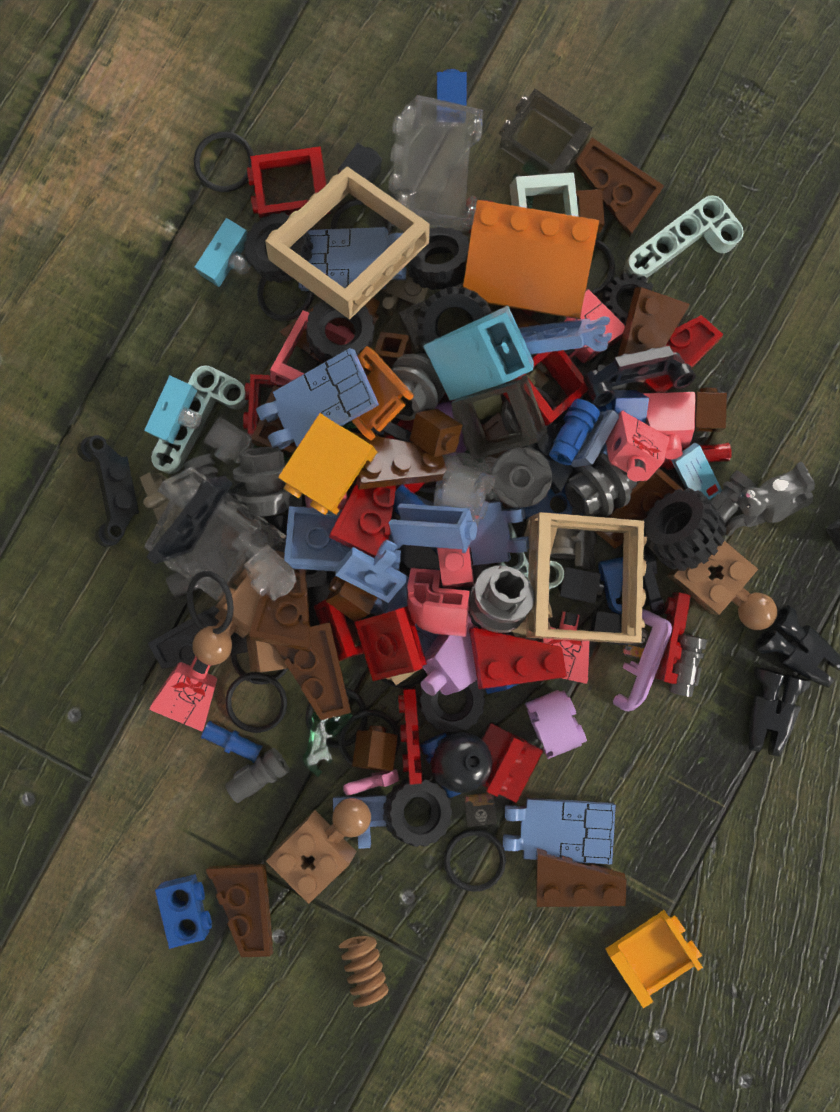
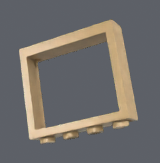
[265,166,430,320]
[526,512,647,644]

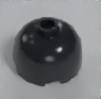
[430,732,493,793]

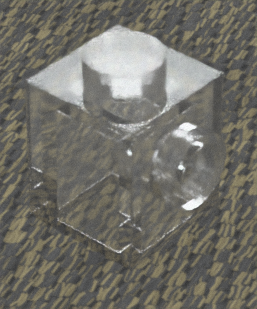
[204,417,254,464]
[244,544,297,601]

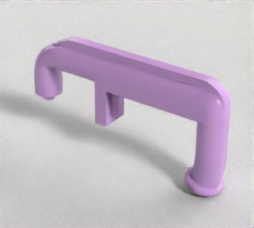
[613,609,672,711]

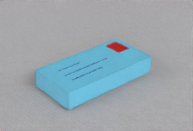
[671,443,722,500]

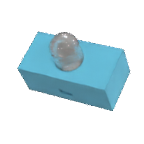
[195,218,251,287]
[144,375,202,444]

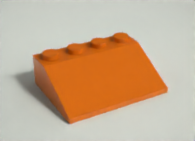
[463,200,599,319]

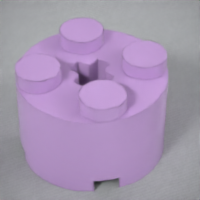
[525,690,587,759]

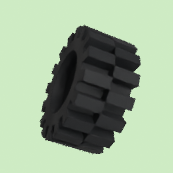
[601,273,656,325]

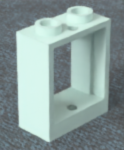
[509,172,579,217]

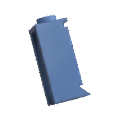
[389,504,477,553]

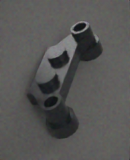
[583,346,696,407]
[77,435,139,547]

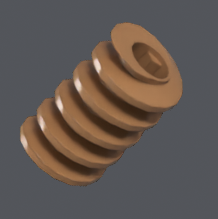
[339,936,389,1007]

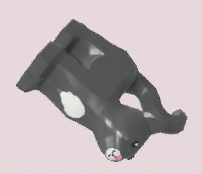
[724,461,815,536]

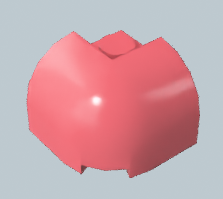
[407,568,470,637]

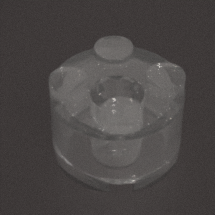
[434,462,495,527]

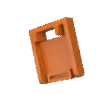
[351,346,414,441]

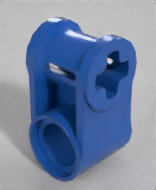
[598,557,623,614]

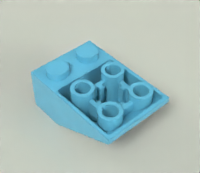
[424,306,534,401]

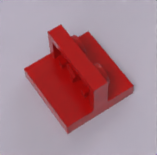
[355,606,427,681]
[482,722,543,803]

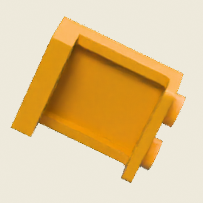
[278,413,377,515]
[605,910,703,1008]

